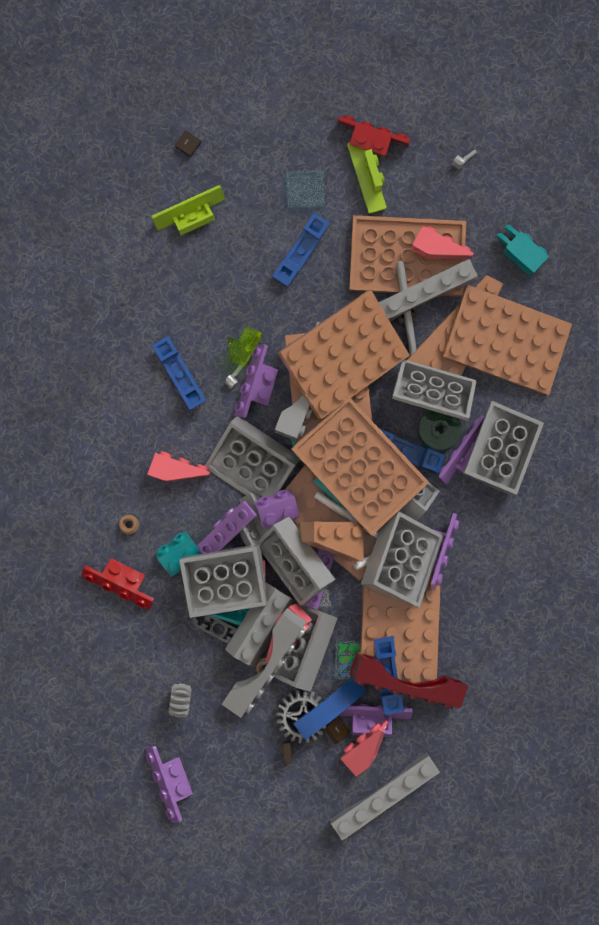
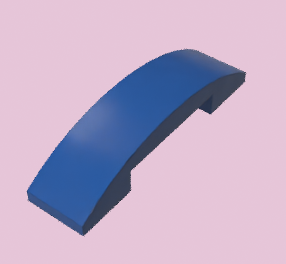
[272,213,330,287]
[152,336,207,411]
[380,429,445,473]
[374,636,404,715]
[293,678,366,740]

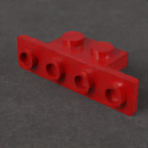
[338,115,410,157]
[81,558,154,610]

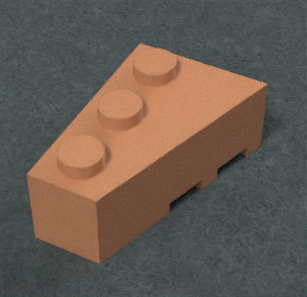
[301,522,364,562]

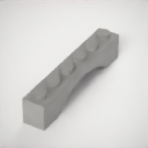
[379,259,478,322]
[275,322,320,441]
[222,608,307,718]
[330,752,440,841]

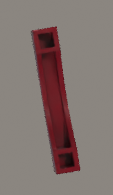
[349,652,468,709]

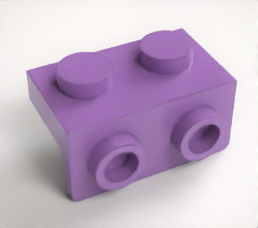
[253,490,300,530]

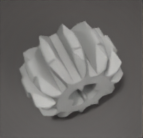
[169,683,191,718]

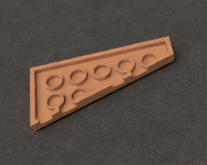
[407,275,503,376]

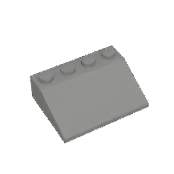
[392,359,476,421]
[464,401,544,495]
[205,416,300,501]
[361,511,444,608]
[179,544,267,618]

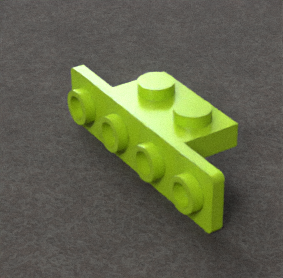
[347,143,386,214]
[152,185,225,235]

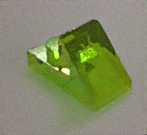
[228,326,263,367]

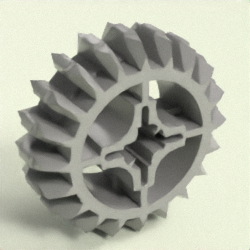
[276,690,327,743]

